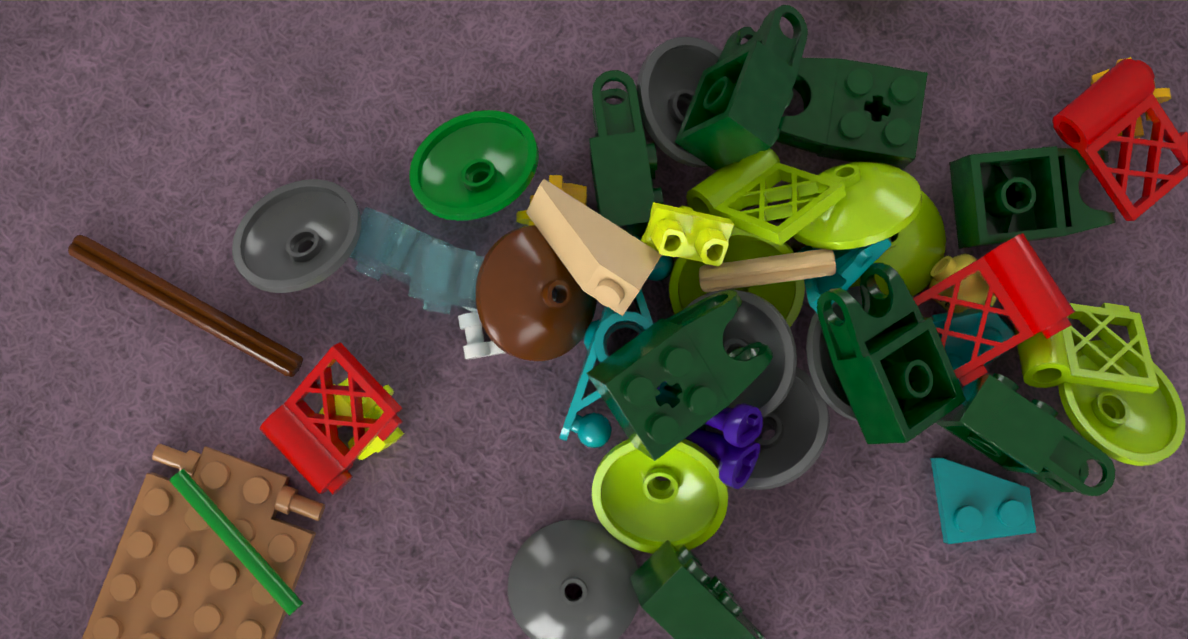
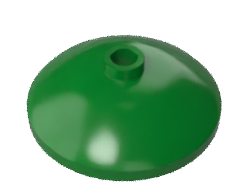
[409,110,539,221]

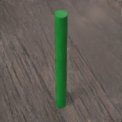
[169,469,304,616]

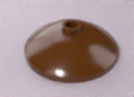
[476,225,597,361]

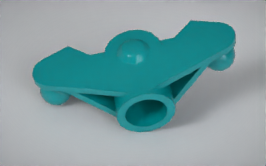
[559,235,674,448]

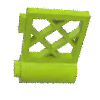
[686,148,846,245]
[1014,303,1159,394]

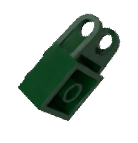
[675,5,808,170]
[776,58,928,170]
[589,70,664,237]
[949,146,1116,249]
[817,263,966,444]
[586,290,773,461]
[935,373,1115,496]
[630,540,765,639]

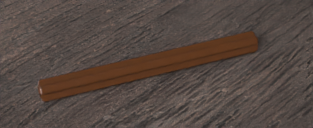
[68,235,303,377]

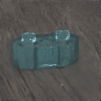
[349,207,478,308]
[408,241,485,322]

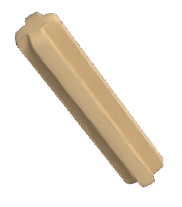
[699,249,836,292]

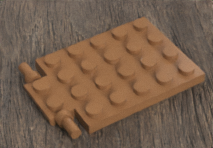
[82,444,325,639]

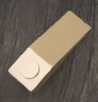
[526,179,662,316]

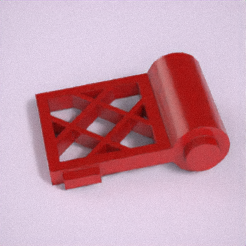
[1052,58,1188,221]
[913,233,1075,386]
[259,342,403,495]

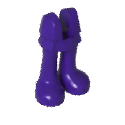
[657,387,763,489]

